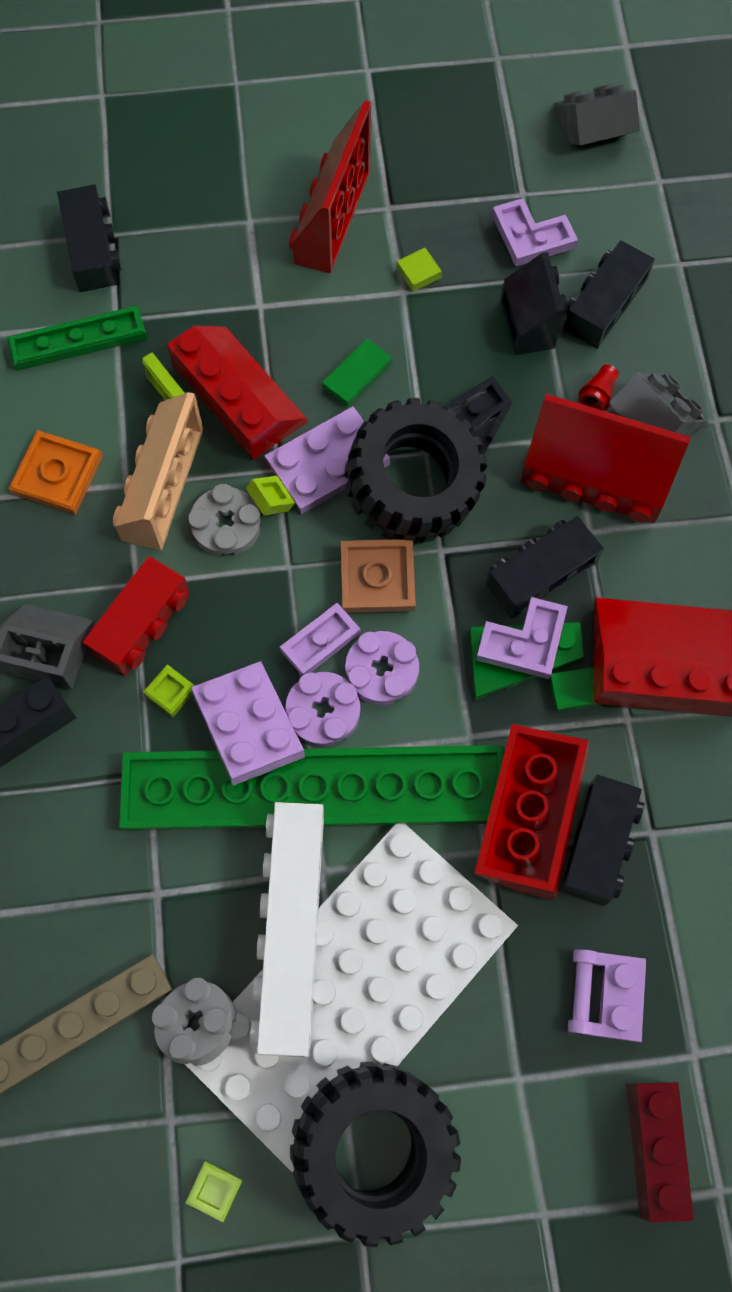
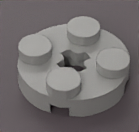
[189,484,261,557]
[152,977,236,1066]

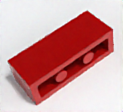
[82,556,189,677]

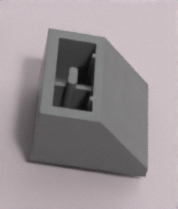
[554,84,640,145]
[609,372,708,436]
[0,603,95,690]

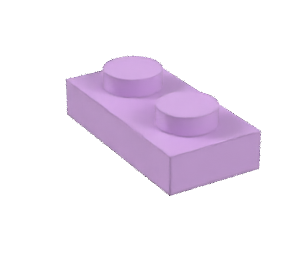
[280,603,361,676]

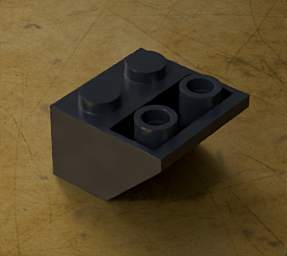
[501,252,567,355]

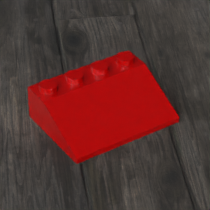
[289,100,371,274]
[520,394,691,524]
[593,597,732,717]

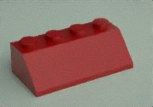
[167,325,308,460]
[475,724,589,901]

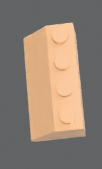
[113,392,203,551]

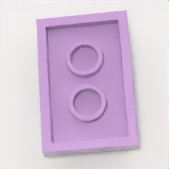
[264,406,390,514]
[191,661,305,786]

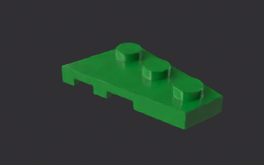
[469,622,584,701]

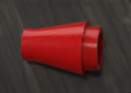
[578,364,619,411]

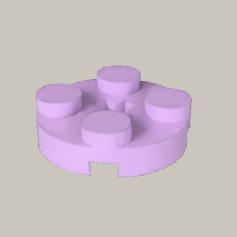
[345,631,419,706]
[286,672,360,748]

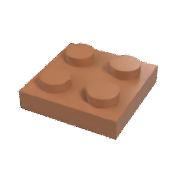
[341,539,416,613]

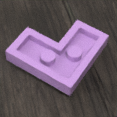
[492,198,578,266]
[476,597,568,679]

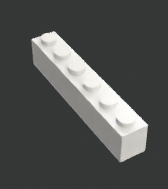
[250,802,324,1057]

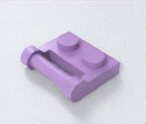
[568,949,646,1043]

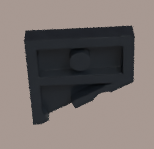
[441,376,513,454]

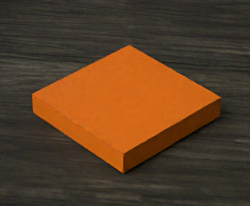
[8,430,103,515]

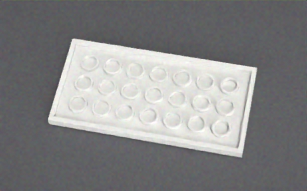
[185,824,518,1173]

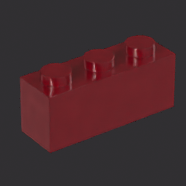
[626,1082,694,1223]

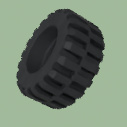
[344,398,487,543]
[290,1062,461,1247]

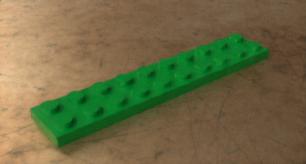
[119,745,505,831]

